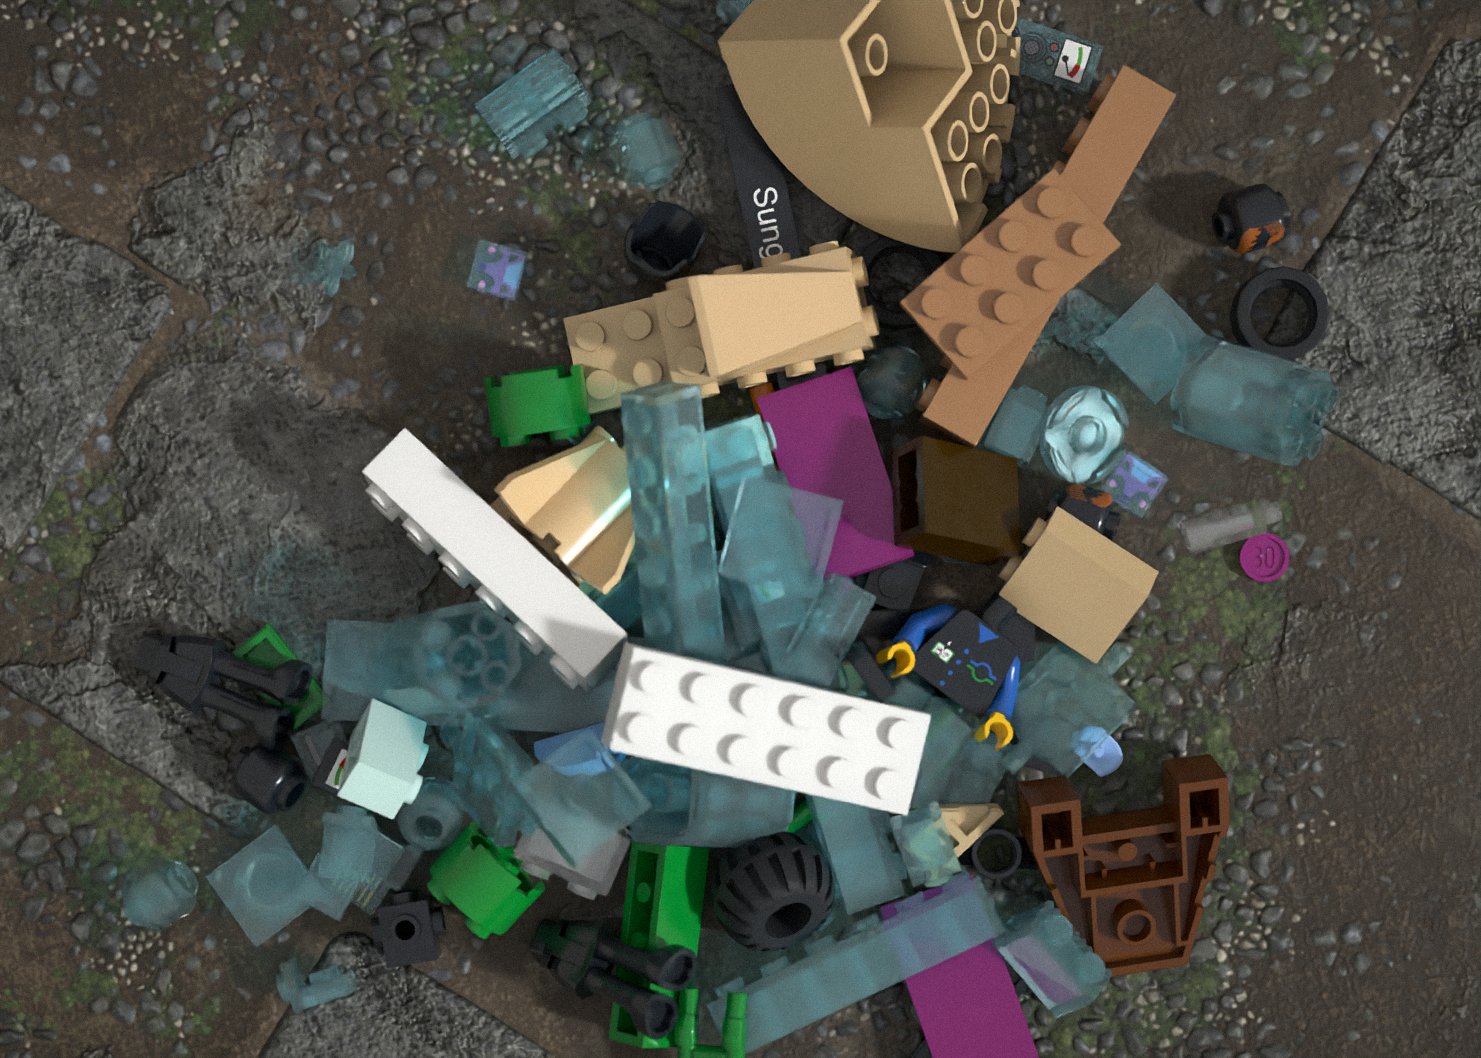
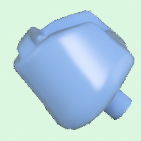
[1071,726,1123,777]

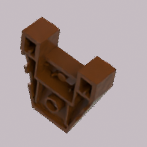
[1016,754,1230,980]

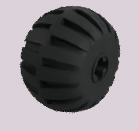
[711,831,835,952]

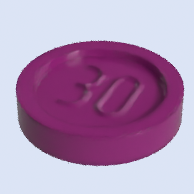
[1238,533,1289,582]

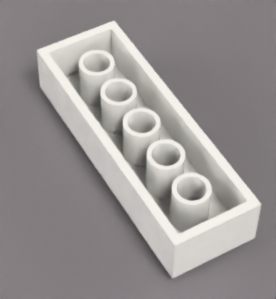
[362,428,628,693]
[601,642,931,815]

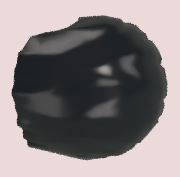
[623,201,706,284]

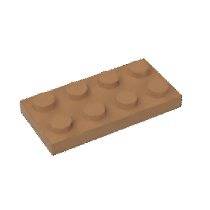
[899,168,1121,380]

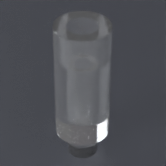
[1180,499,1283,555]

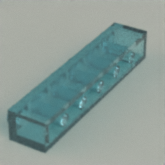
[620,381,726,665]
[706,870,1007,1054]

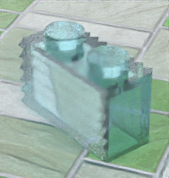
[474,47,592,159]
[992,901,1112,1019]

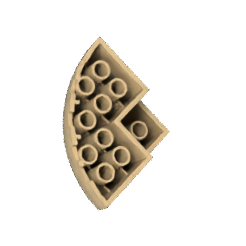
[718,0,1021,253]

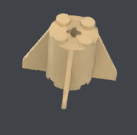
[490,426,669,605]

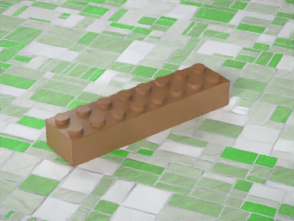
[914,65,1176,448]

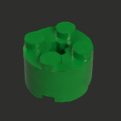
[483,363,591,447]
[427,821,545,939]

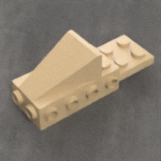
[563,241,880,415]

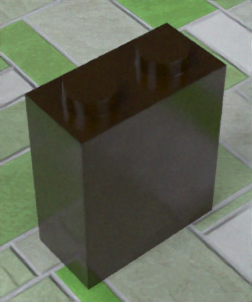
[891,436,1021,566]

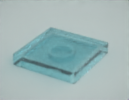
[717,475,844,600]
[508,726,652,869]

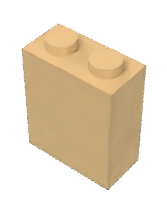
[998,506,1158,664]

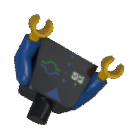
[876,591,1021,751]

